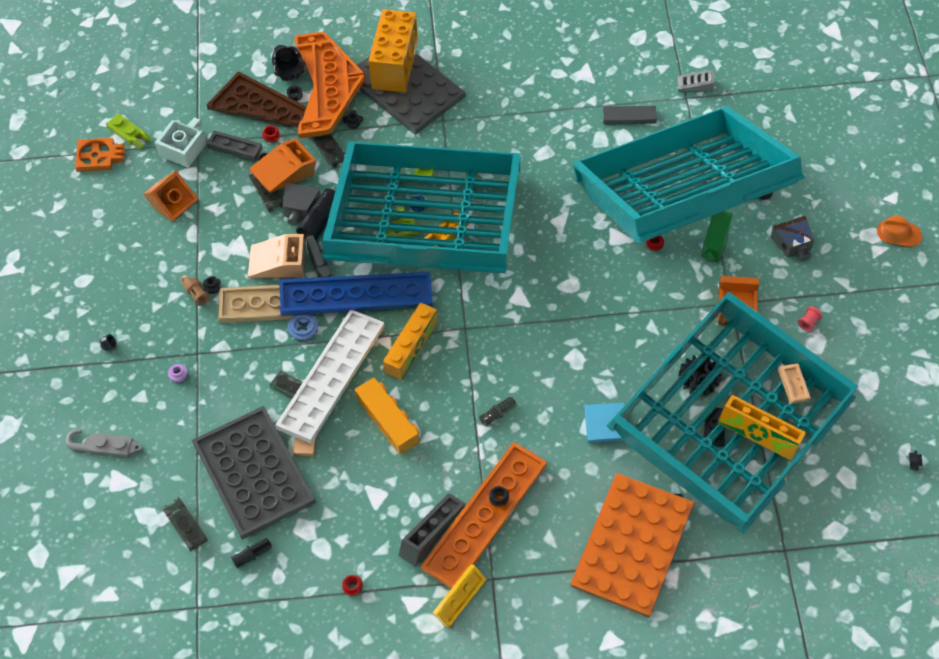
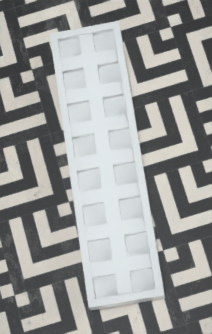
[275,310,385,444]

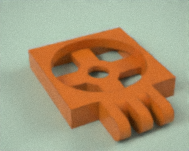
[75,138,125,172]

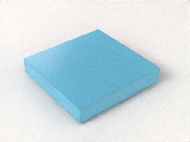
[584,403,626,443]

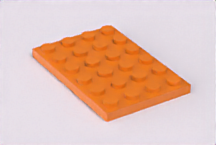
[570,473,694,618]

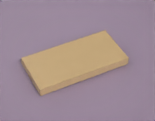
[218,285,295,323]

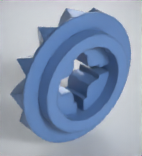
[288,314,318,341]

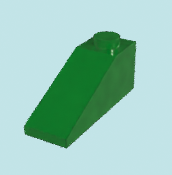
[701,211,733,263]

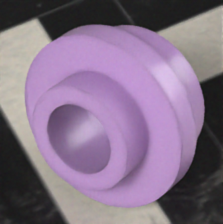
[168,364,188,383]

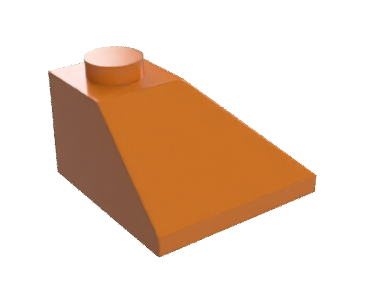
[143,170,199,222]

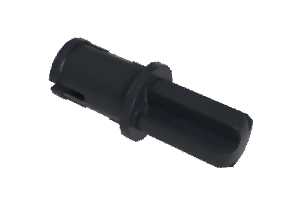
[231,538,272,569]

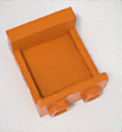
[718,276,759,326]

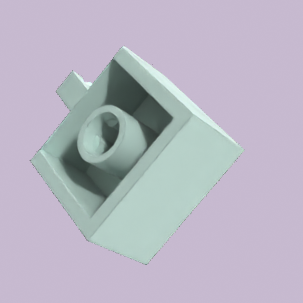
[155,118,207,168]

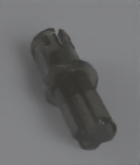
[479,397,517,427]

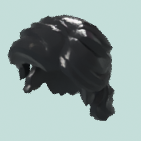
[272,45,306,82]

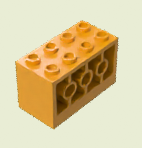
[368,9,419,93]

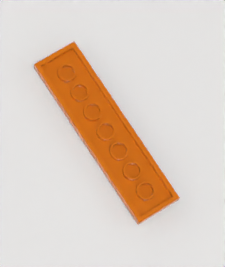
[420,442,547,589]

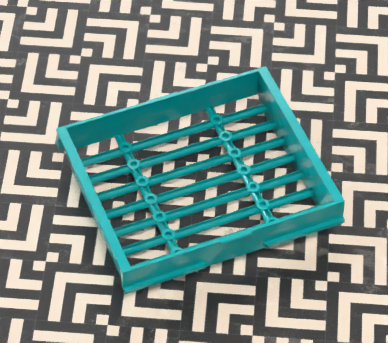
[573,106,805,243]
[323,141,521,273]
[607,292,858,534]

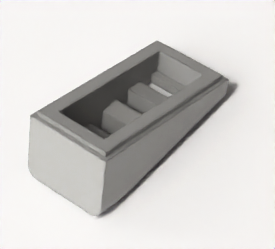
[677,70,714,92]

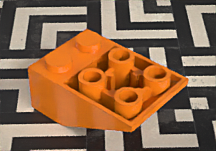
[249,138,317,193]

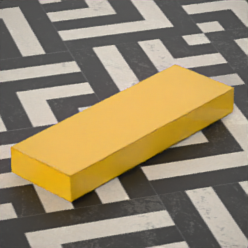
[433,565,487,628]

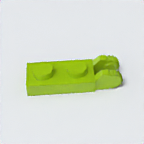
[106,113,151,150]

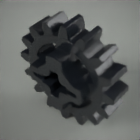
[678,355,722,395]

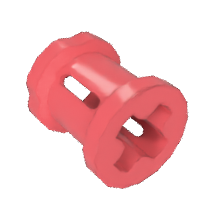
[798,306,823,332]

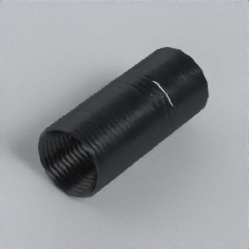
[296,188,335,241]

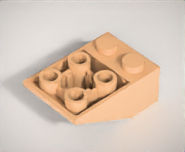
[248,234,306,278]

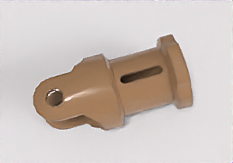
[181,275,210,306]

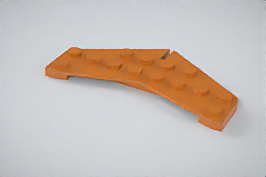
[295,32,365,139]

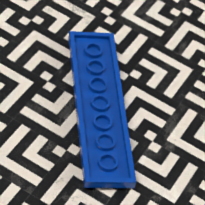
[279,272,433,316]

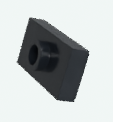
[704,407,725,447]

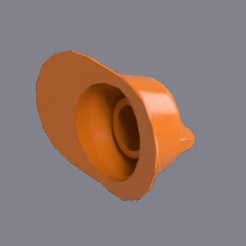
[877,215,922,247]

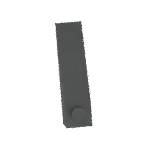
[398,493,465,567]

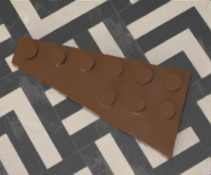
[206,71,307,127]

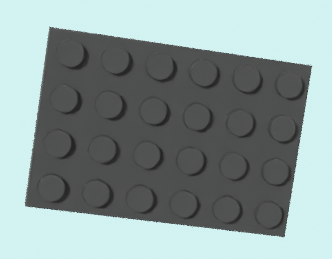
[357,54,466,135]
[192,406,316,539]

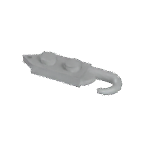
[66,429,143,458]

